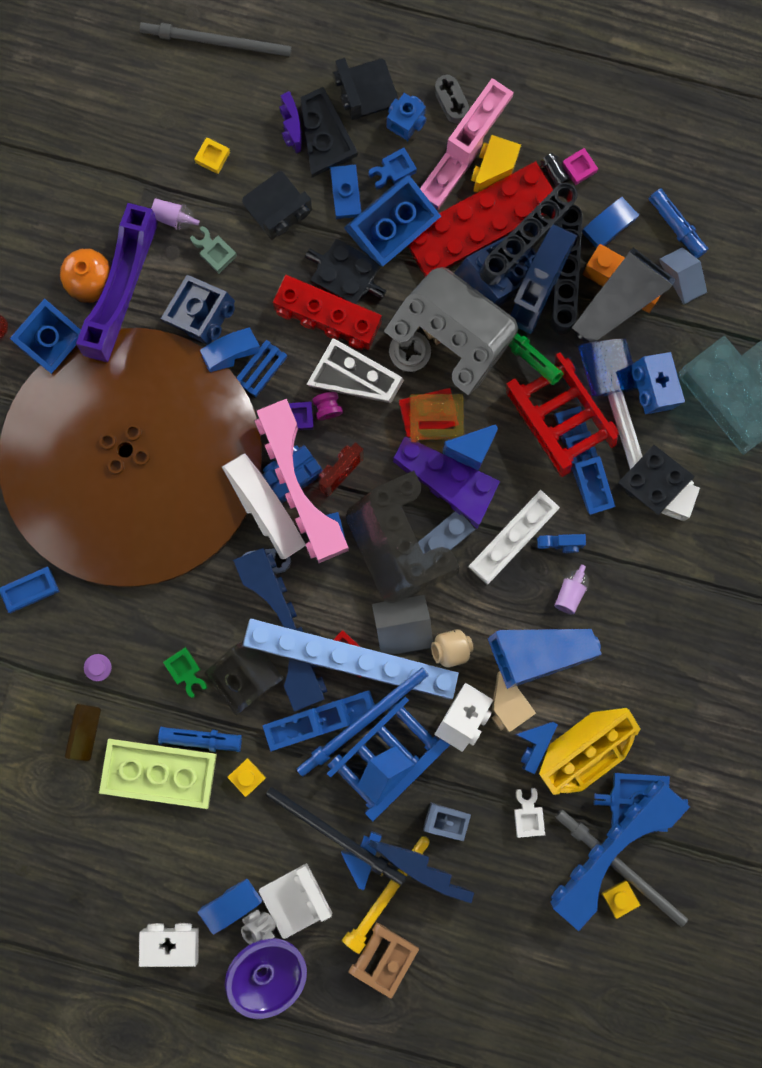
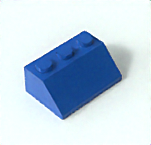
[344,175,441,267]

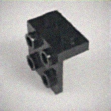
[332,58,399,120]
[242,171,312,240]

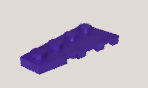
[393,436,500,529]

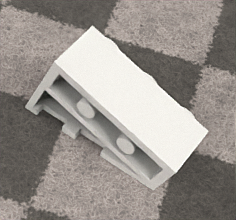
[307,338,404,403]

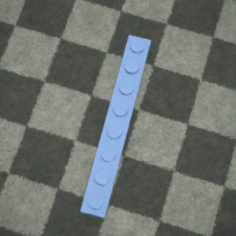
[243,619,459,699]

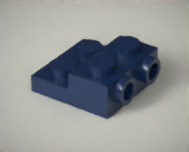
[161,275,235,345]

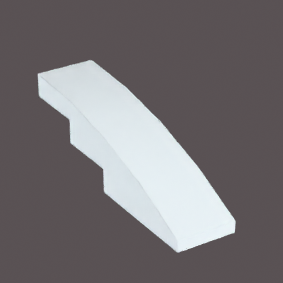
[222,454,306,559]

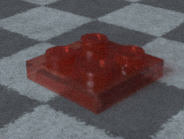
[319,442,364,497]

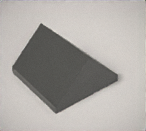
[372,595,433,655]

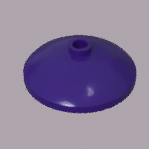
[225,939,307,1019]

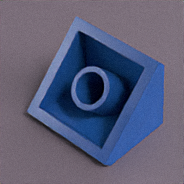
[9,298,81,374]
[442,424,498,471]

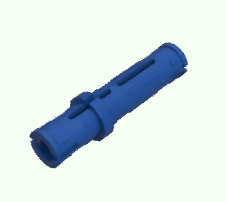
[648,189,709,259]
[158,726,242,752]

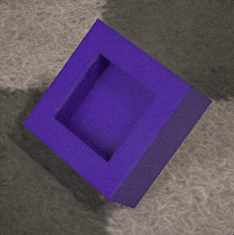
[289,402,314,431]

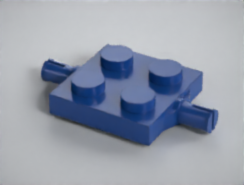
[593,773,688,832]

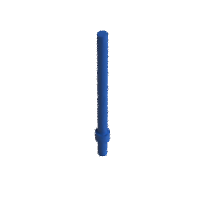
[296,667,429,777]

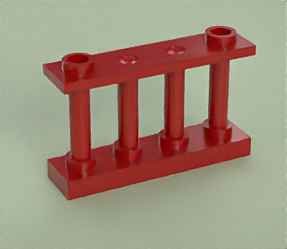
[506,352,619,477]

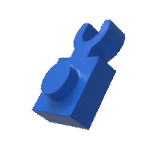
[368,148,417,189]
[537,534,586,553]

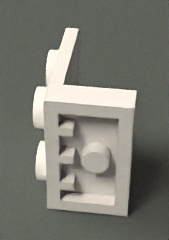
[259,863,332,939]

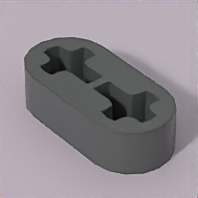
[435,75,469,124]

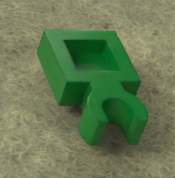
[163,647,207,698]

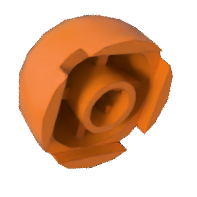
[60,249,111,303]

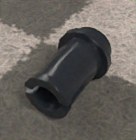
[540,153,570,187]

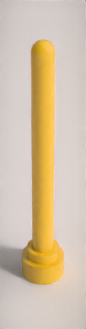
[342,836,430,954]

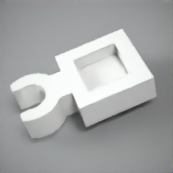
[514,788,545,838]

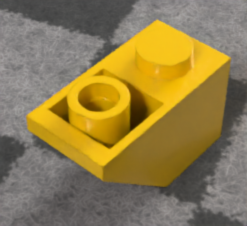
[471,135,521,193]

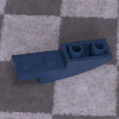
[510,224,577,334]

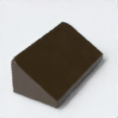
[65,704,101,761]

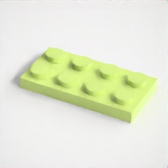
[99,739,217,809]

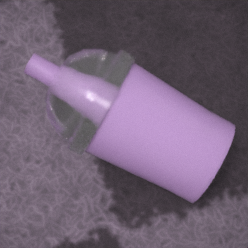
[151,198,200,230]
[554,565,589,614]

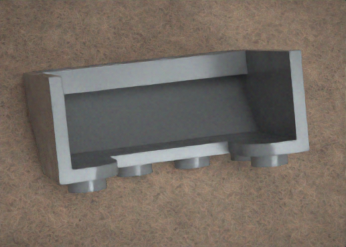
[384,267,518,395]

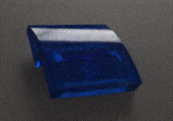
[578,339,638,396]

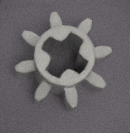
[241,910,275,945]

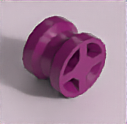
[312,392,343,420]

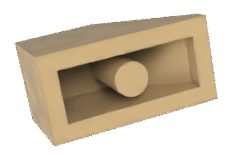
[491,671,536,732]

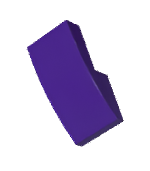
[279,91,301,154]

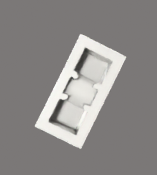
[434,683,493,752]
[139,923,199,967]

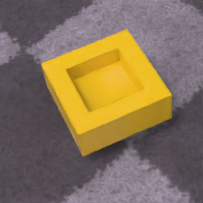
[194,137,230,174]
[228,758,266,797]
[602,880,640,919]

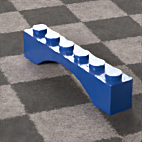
[551,780,690,931]

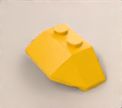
[539,708,640,795]

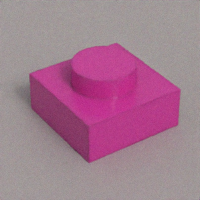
[562,148,598,186]

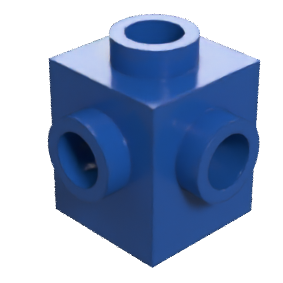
[387,93,427,141]

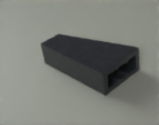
[572,247,676,344]

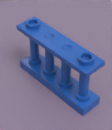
[327,697,450,821]

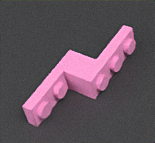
[420,78,514,210]

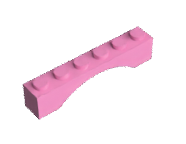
[254,399,349,563]

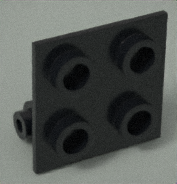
[618,445,695,516]

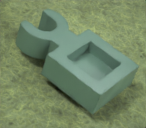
[190,226,237,274]

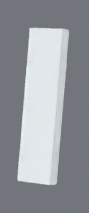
[468,490,560,585]

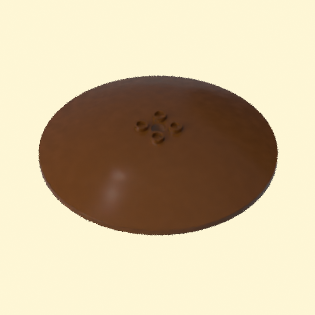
[0,328,262,587]

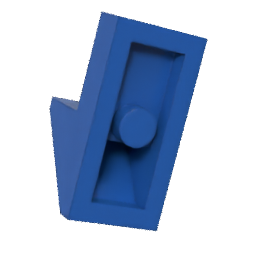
[514,722,558,774]
[341,831,382,890]

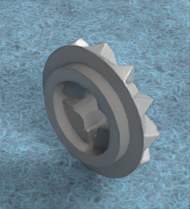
[389,332,431,372]

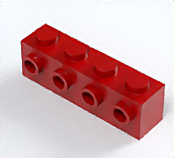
[273,275,382,350]

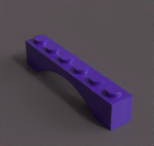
[76,203,158,363]

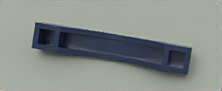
[233,548,328,711]

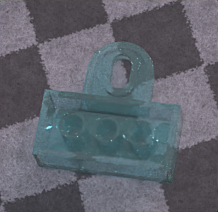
[677,335,762,455]

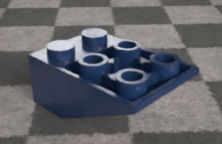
[454,236,537,307]

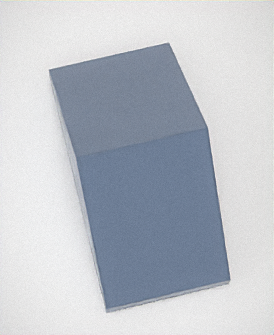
[659,247,707,305]
[423,802,471,841]

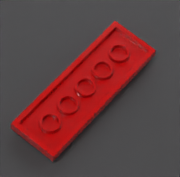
[407,161,553,277]

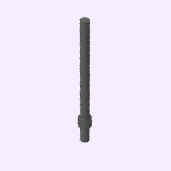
[140,22,292,57]
[555,809,688,927]

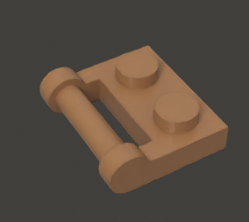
[348,922,419,999]

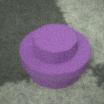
[84,654,112,681]

